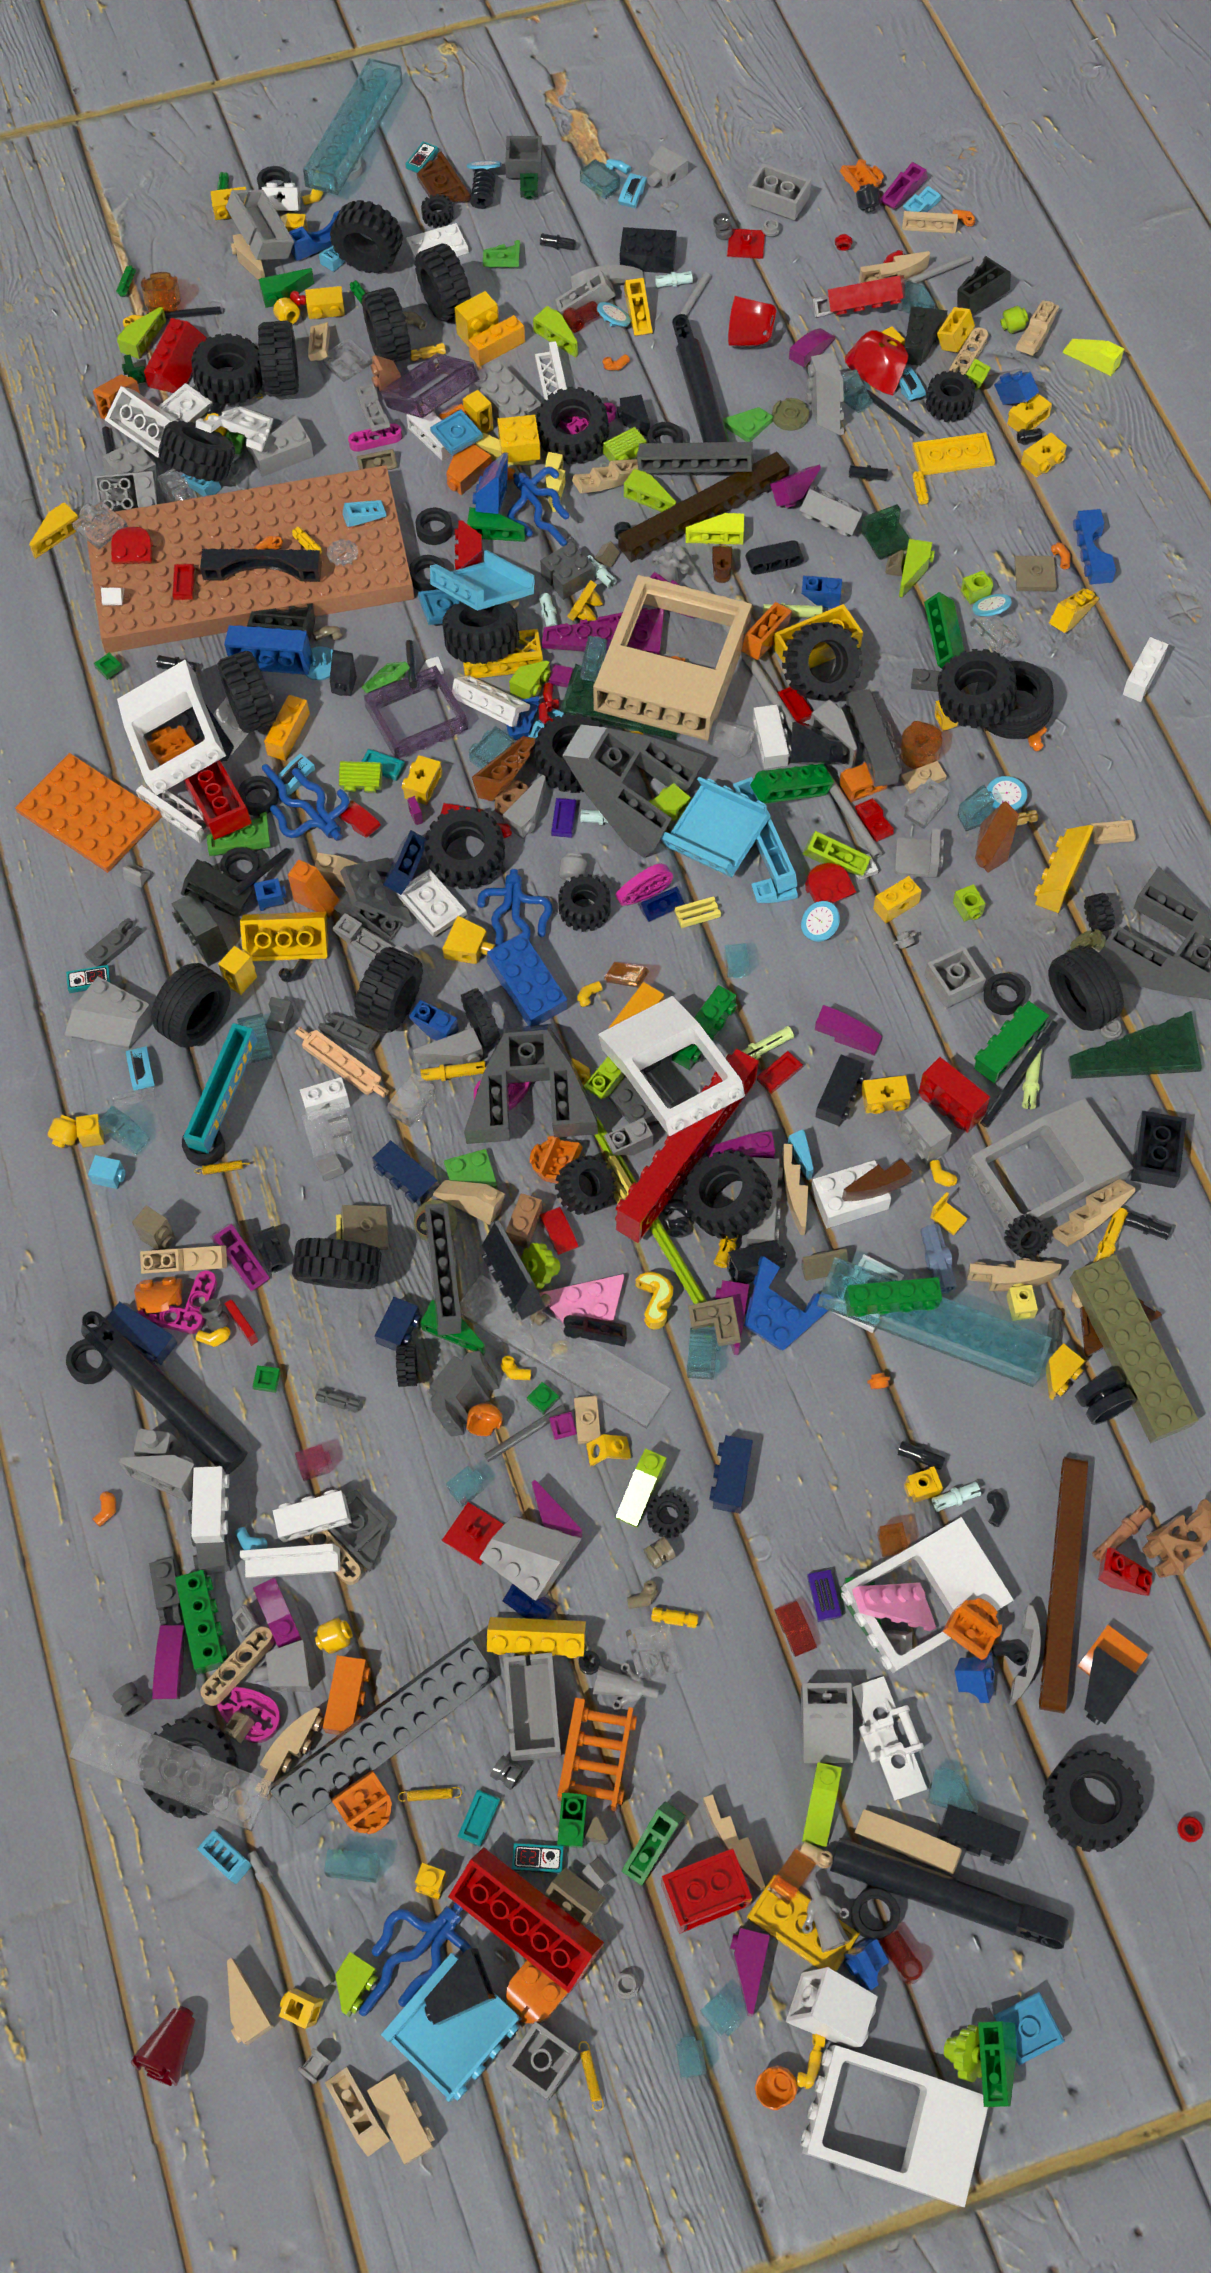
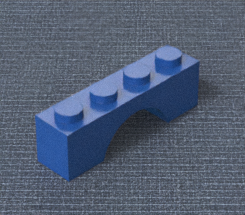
[289,210,340,261]
[1073,509,1116,585]

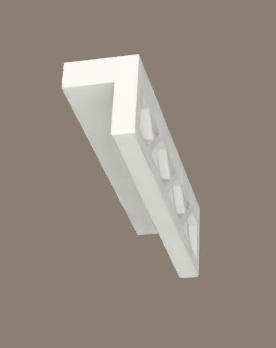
[535,341,567,400]
[451,676,530,727]
[136,785,210,843]
[240,1544,340,1579]

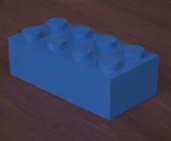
[224,625,312,675]
[487,932,568,1026]

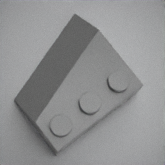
[805,352,844,435]
[247,415,314,477]
[800,484,863,536]
[65,976,152,1049]
[479,1516,582,1601]

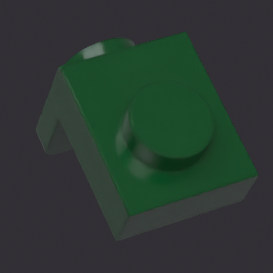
[520,173,538,200]
[122,354,147,384]

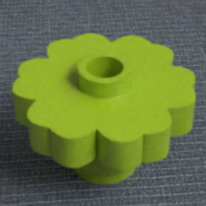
[521,1243,560,1289]
[944,2024,982,2082]

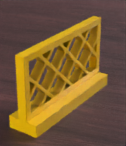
[463,629,543,678]

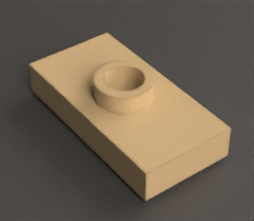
[901,761,947,794]
[1091,820,1135,845]
[574,1396,601,1444]

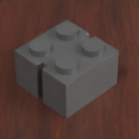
[505,136,543,178]
[540,542,595,600]

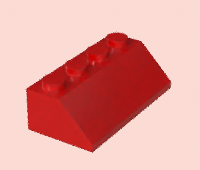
[828,275,905,315]
[144,318,207,393]

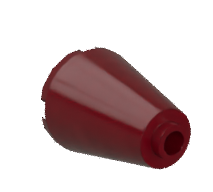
[131,2006,196,2086]

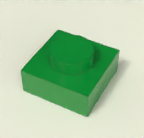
[94,652,123,680]
[252,1365,281,1393]
[527,1382,559,1415]

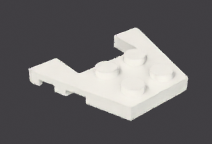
[196,406,273,452]

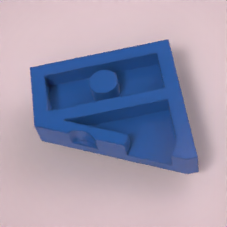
[506,696,540,741]

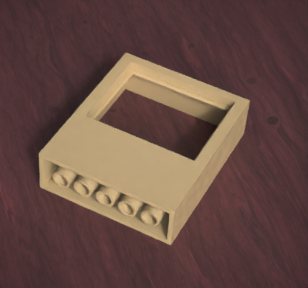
[593,575,752,741]

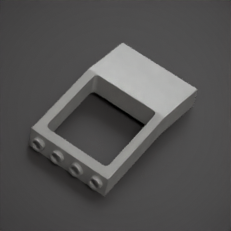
[966,1098,1133,1230]

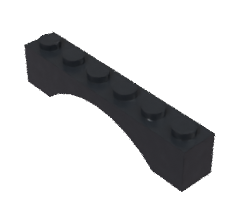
[200,548,322,582]

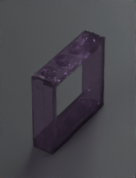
[380,353,480,418]
[364,665,468,759]

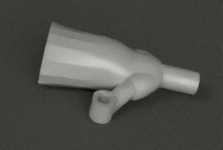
[652,546,689,585]
[593,1663,659,1711]
[802,1880,850,1953]

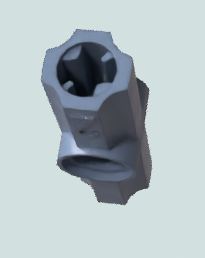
[920,1224,957,1294]

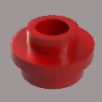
[835,234,853,251]
[1177,1816,1203,1843]

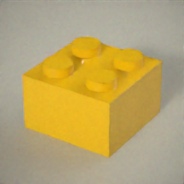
[455,291,499,347]
[497,415,540,463]

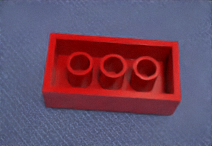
[183,760,252,840]

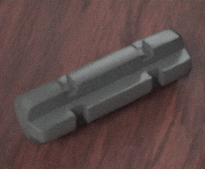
[1046,1310,1062,1354]
[315,1388,360,1413]

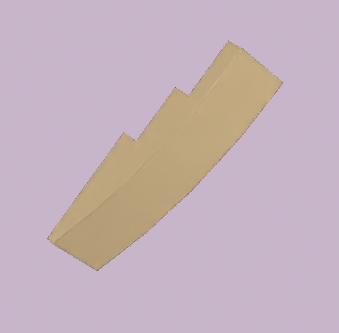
[572,459,649,494]
[783,1144,808,1235]
[1052,1179,1135,1247]
[703,1795,765,1892]
[855,1809,962,1874]

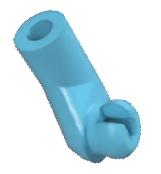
[604,159,631,175]
[235,1527,268,1550]

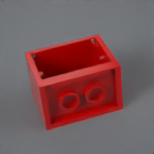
[661,1848,752,1934]

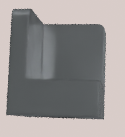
[266,997,294,1033]

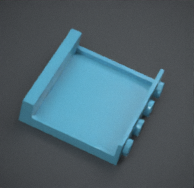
[430,550,535,611]
[660,777,771,878]
[381,1953,522,2102]

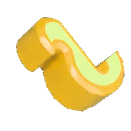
[635,1272,673,1330]

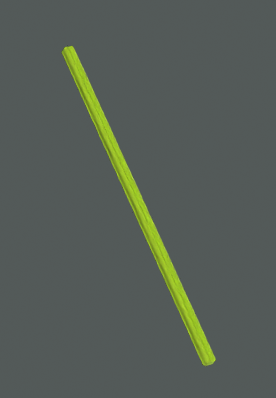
[594,1116,713,1327]

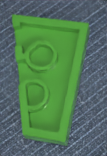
[207,812,271,856]

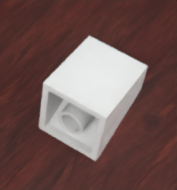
[786,1967,878,2048]

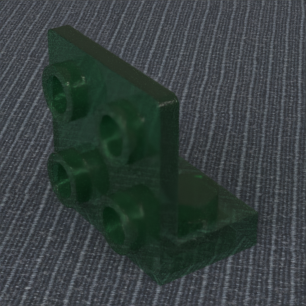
[861,504,910,559]

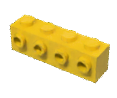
[487,1617,586,1658]

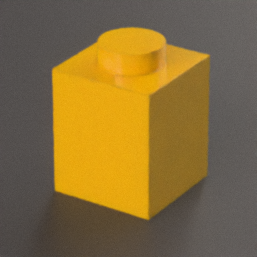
[76,1114,105,1148]

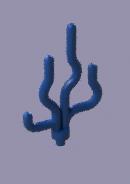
[507,466,570,547]
[262,764,350,841]
[477,869,553,947]
[359,1903,471,2016]

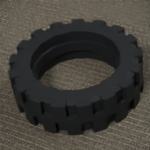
[461,988,500,1047]

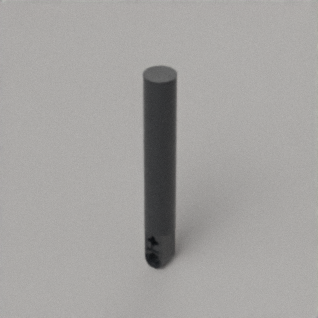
[672,314,730,443]
[81,1311,248,1474]
[830,1838,1069,1949]

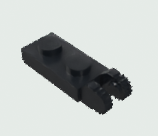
[563,1315,627,1347]

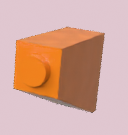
[93,374,140,419]
[446,444,492,495]
[288,859,339,918]

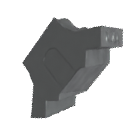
[429,1351,499,1437]

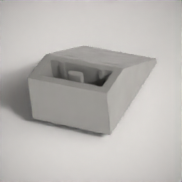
[94,470,159,514]
[800,1683,853,1764]

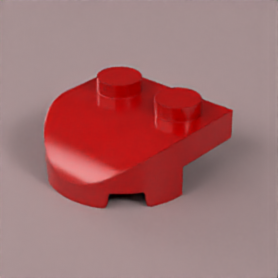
[111,527,153,564]
[805,863,856,904]

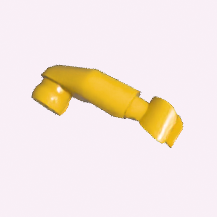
[797,2033,826,2089]

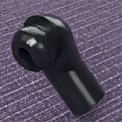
[278,959,308,983]
[662,1199,690,1219]
[987,1491,1007,1527]
[992,1642,1027,1666]

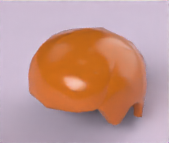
[466,1403,502,1436]
[755,2065,798,2110]

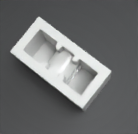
[262,183,301,211]
[300,1077,350,1119]

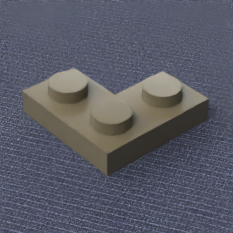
[688,1297,741,1347]

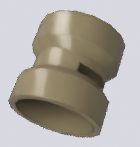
[643,1537,676,1570]

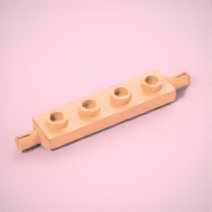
[295,1027,389,1098]

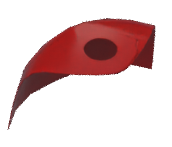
[728,296,776,347]
[845,330,908,396]

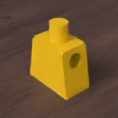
[442,916,496,964]

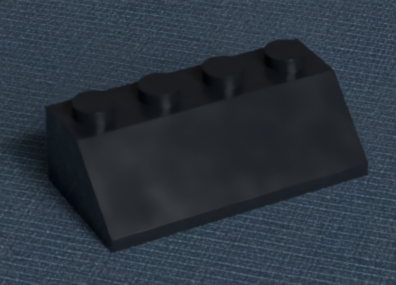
[481,1220,546,1320]

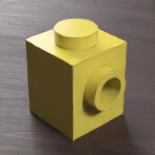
[1006,1284,1038,1321]

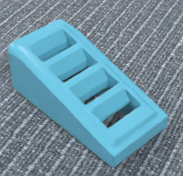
[319,246,346,272]
[179,474,221,497]
[343,500,386,527]
[788,1129,814,1180]
[197,1829,252,1884]

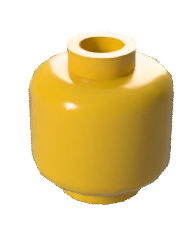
[273,297,300,325]
[47,1115,77,1149]
[315,1618,353,1654]

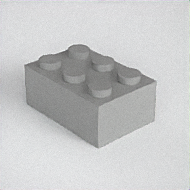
[747,163,811,220]

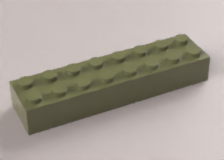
[1069,1254,1199,1444]

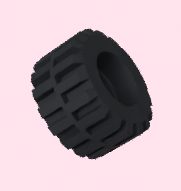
[926,370,975,422]
[558,874,611,932]
[555,1155,616,1215]

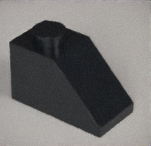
[617,394,650,436]
[329,650,357,696]

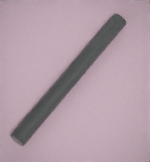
[484,1405,566,1462]

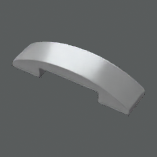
[571,265,643,288]
[355,383,390,432]
[333,913,414,960]
[1009,1605,1041,1705]

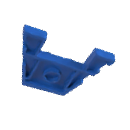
[744,1256,833,1350]

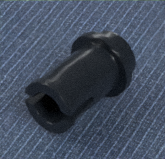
[1017,428,1042,444]

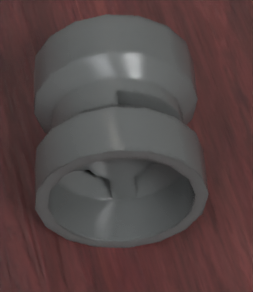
[713,213,733,240]
[199,1299,229,1331]
[112,1682,146,1717]
[490,1755,524,1790]

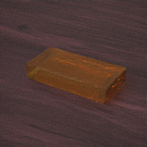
[604,962,649,988]
[767,1848,816,1905]

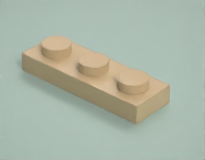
[902,211,958,233]
[308,322,330,362]

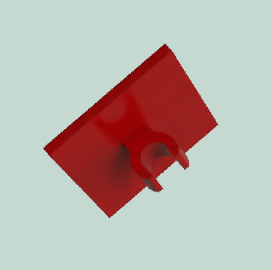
[727,229,765,259]
[442,1502,504,1566]

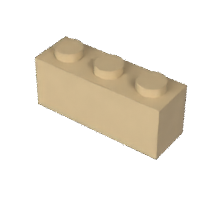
[367,2073,435,2165]

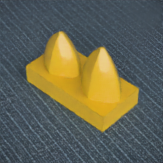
[567,580,603,621]

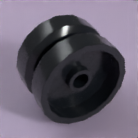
[1075,1370,1137,1425]

